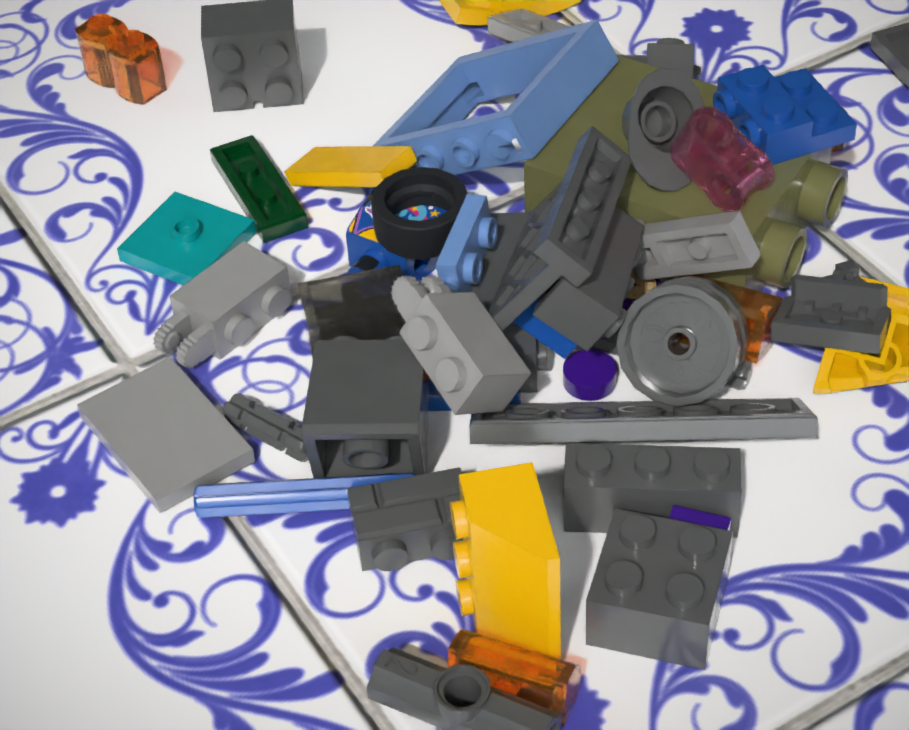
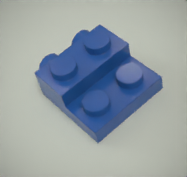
[713,65,857,168]

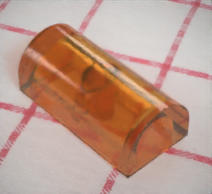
[448,629,581,727]

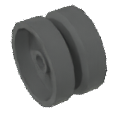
[616,276,750,406]

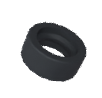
[371,167,468,260]

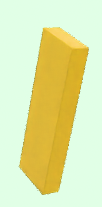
[284,146,417,188]

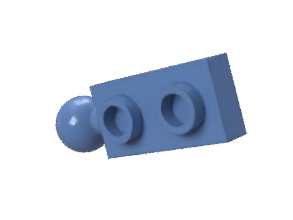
[435,194,498,293]

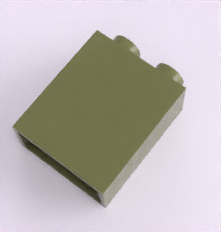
[524,56,848,314]

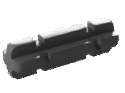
[222,393,308,462]

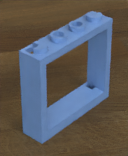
[373,19,619,175]

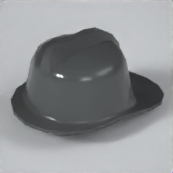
[622,68,704,191]

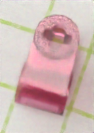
[670,107,774,212]

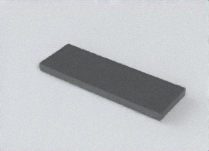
[469,398,818,444]

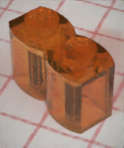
[75,14,167,105]

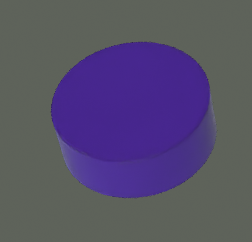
[563,349,617,401]

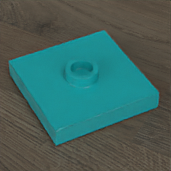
[117,191,256,286]

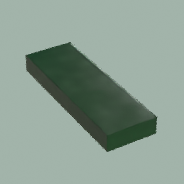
[210,135,309,243]

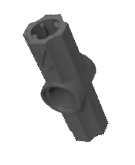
[367,647,561,730]

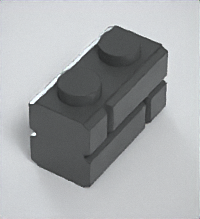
[346,467,463,571]

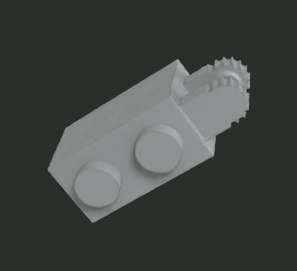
[153,241,293,369]
[390,276,531,415]

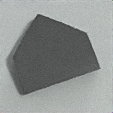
[771,260,891,354]

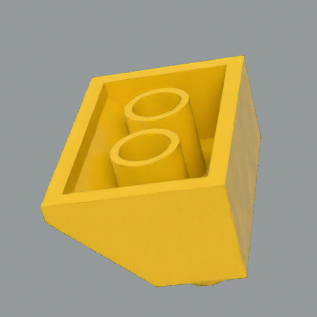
[450,462,561,676]

